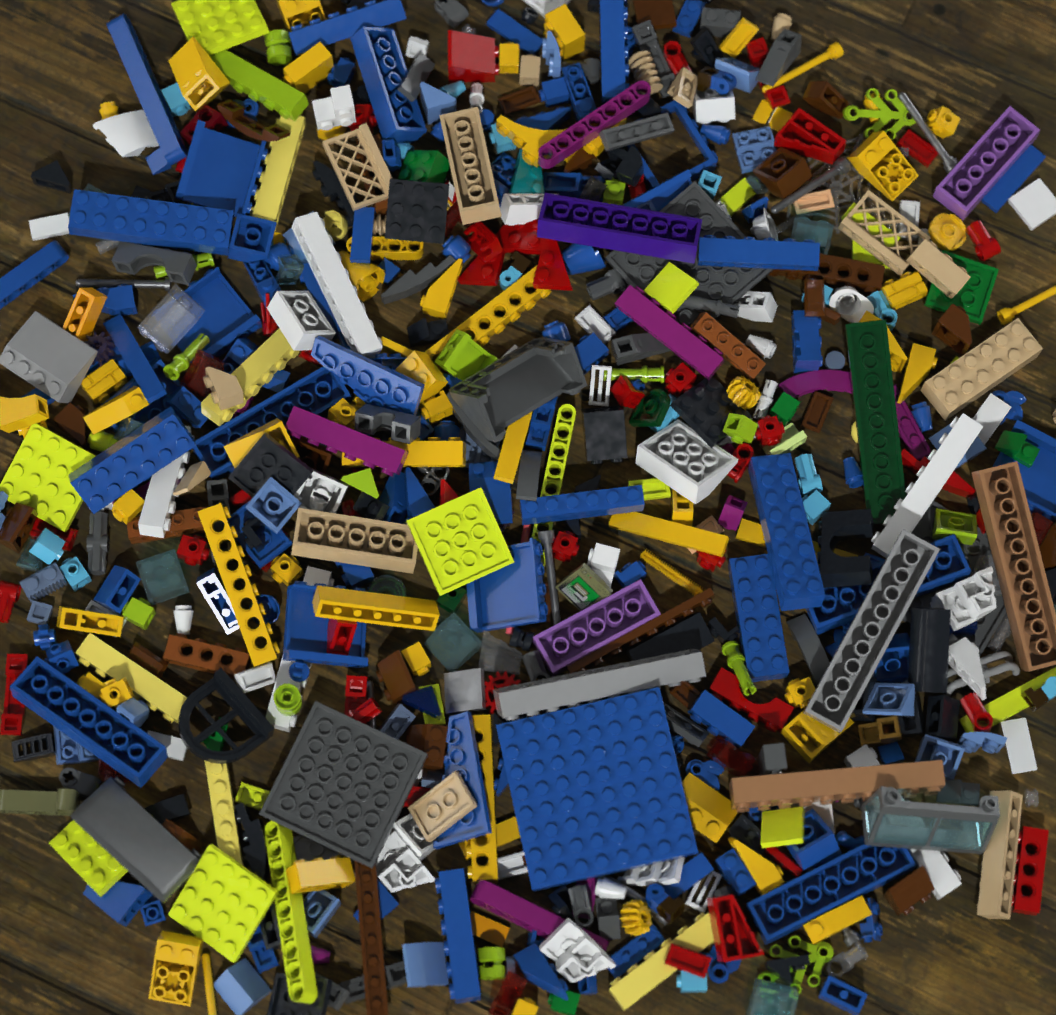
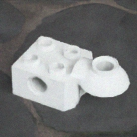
[293,468,349,514]

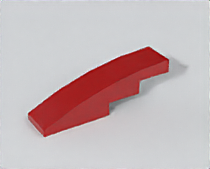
[901,448,976,498]

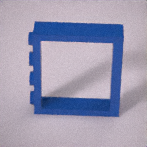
[624,100,718,190]

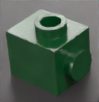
[436,585,467,615]

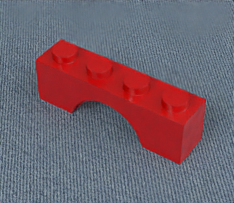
[708,667,794,733]

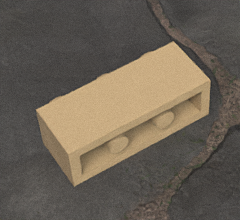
[906,239,971,299]

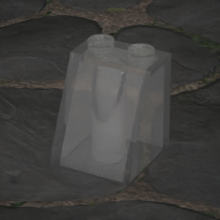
[137,284,205,354]

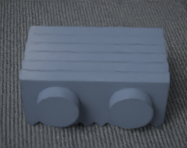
[19,562,67,603]

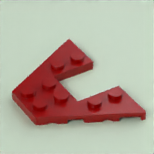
[458,218,573,291]

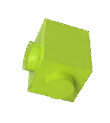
[603,179,626,205]
[723,413,758,444]
[122,597,156,630]

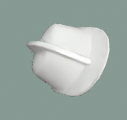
[750,207,778,241]
[829,286,874,323]

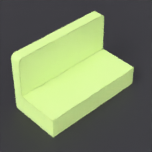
[759,423,807,455]

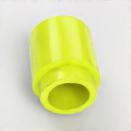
[87,431,119,452]

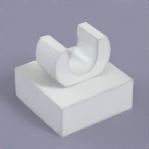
[405,36,429,59]

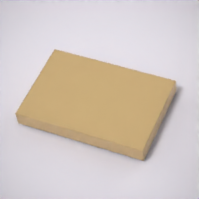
[408,771,478,842]

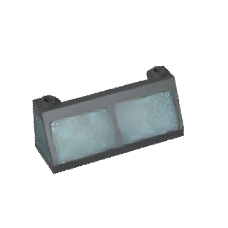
[861,786,1000,854]

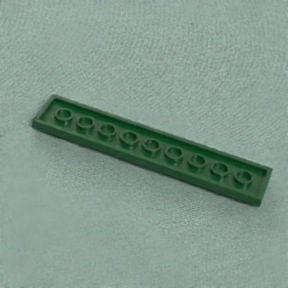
[845,320,906,525]

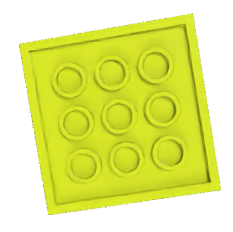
[171,0,269,56]
[0,423,96,532]
[406,487,514,596]
[49,820,128,897]
[168,844,279,963]

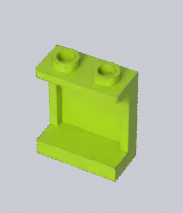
[435,329,499,381]

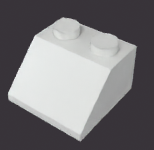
[693,87,735,124]

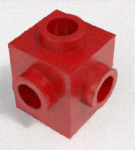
[348,104,377,134]
[665,362,697,397]
[755,415,785,447]
[551,531,580,562]
[177,534,210,566]
[697,550,727,572]

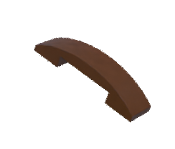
[217,99,290,141]

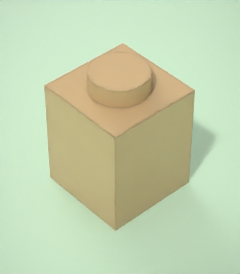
[519,54,541,86]

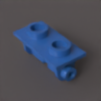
[371,353,407,370]
[860,898,883,943]

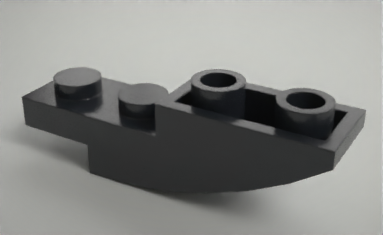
[312,161,359,229]
[234,802,269,882]

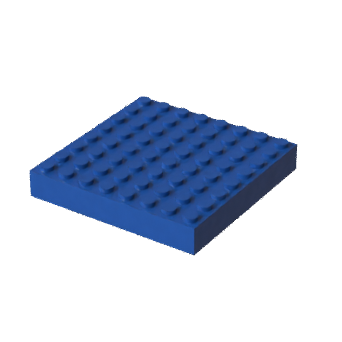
[496,687,699,891]

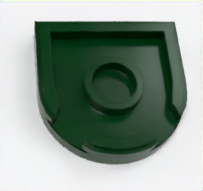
[629,389,670,427]

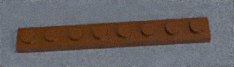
[567,587,715,674]
[354,860,389,1015]

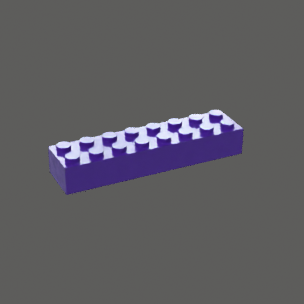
[537,193,702,264]

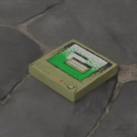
[555,562,613,611]

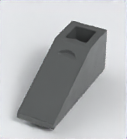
[756,28,802,87]
[611,333,671,366]

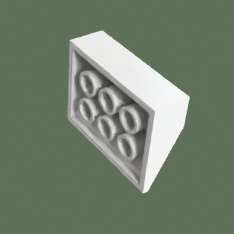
[635,419,738,504]

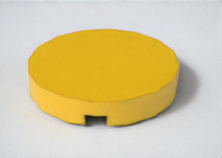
[928,213,967,251]

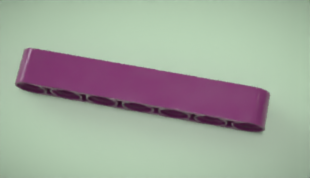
[538,81,651,169]
[470,879,609,952]

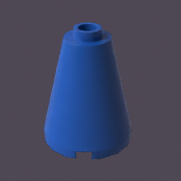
[561,243,606,276]

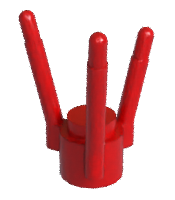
[260,293,279,337]

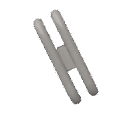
[943,651,1020,697]

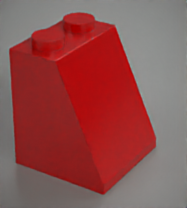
[448,30,499,83]

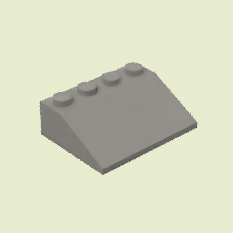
[0,311,98,403]

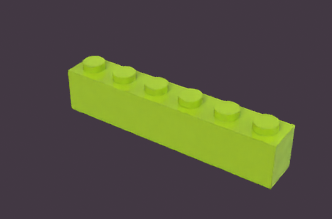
[210,50,309,121]

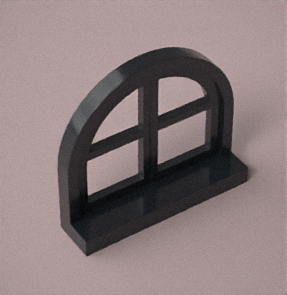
[178,668,275,764]

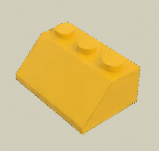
[682,772,738,843]

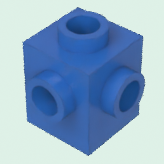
[44,640,79,674]

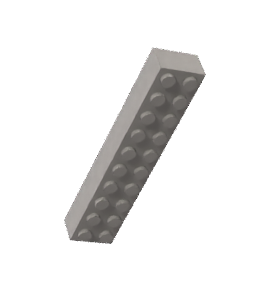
[803,529,940,733]
[493,649,706,720]

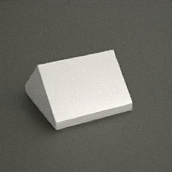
[393,813,436,861]

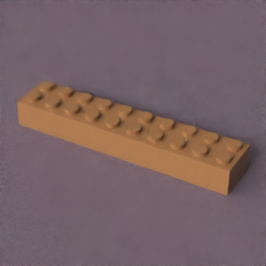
[971,461,1056,672]
[729,760,945,812]

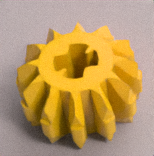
[726,376,761,410]
[620,899,653,936]

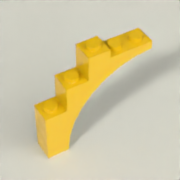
[496,112,627,168]
[0,394,49,433]

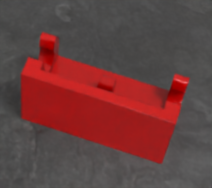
[464,221,503,263]
[30,517,79,552]

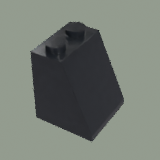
[581,405,628,464]

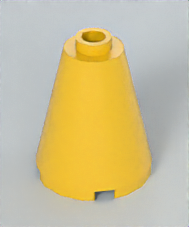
[339,251,385,302]

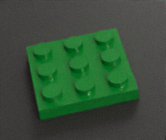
[924,250,999,325]

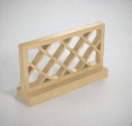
[322,123,393,211]
[838,190,931,276]

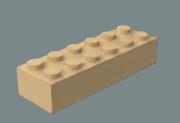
[439,107,502,225]
[921,318,1043,421]
[291,508,418,574]

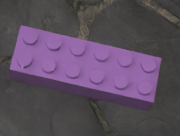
[933,106,1040,220]
[532,579,661,677]

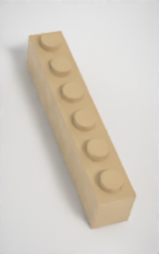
[977,790,1023,919]

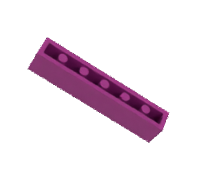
[615,285,724,380]
[285,406,408,476]

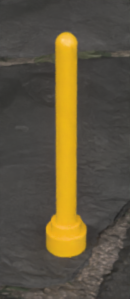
[762,42,844,93]
[997,285,1056,325]
[202,953,217,1015]

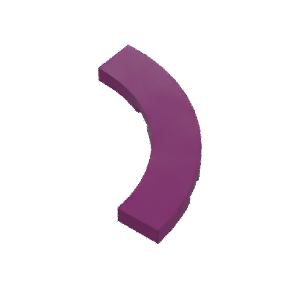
[779,370,853,399]

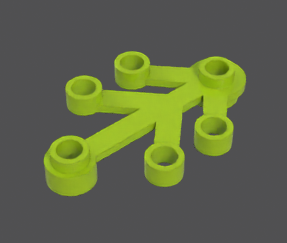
[843,88,916,140]
[757,935,834,997]

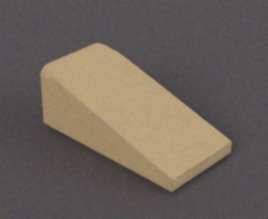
[173,461,211,496]

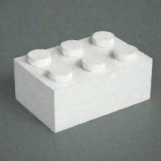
[267,291,336,351]

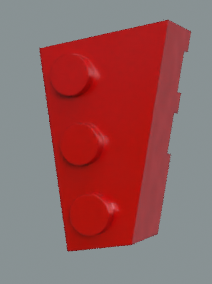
[774,108,846,165]
[707,895,765,962]

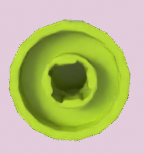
[264,30,292,65]
[273,684,302,716]
[478,947,506,980]

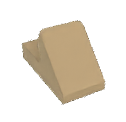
[667,67,698,109]

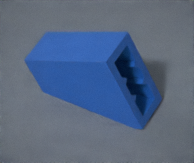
[82,881,152,927]

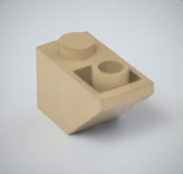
[203,367,244,410]

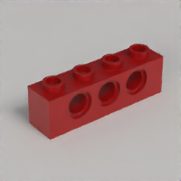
[1011,826,1049,916]

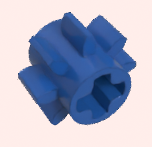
[33,624,57,650]

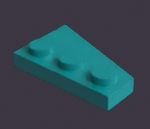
[508,148,544,194]

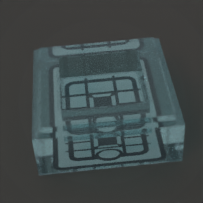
[745,175,769,194]

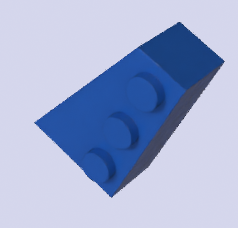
[791,310,823,374]

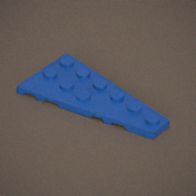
[311,335,425,415]
[433,711,492,849]

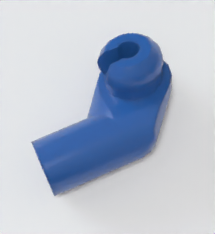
[836,831,865,850]

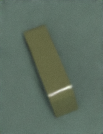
[0,788,80,816]

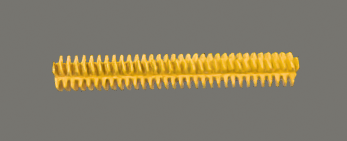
[640,548,705,596]

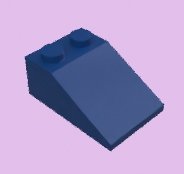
[469,461,513,524]

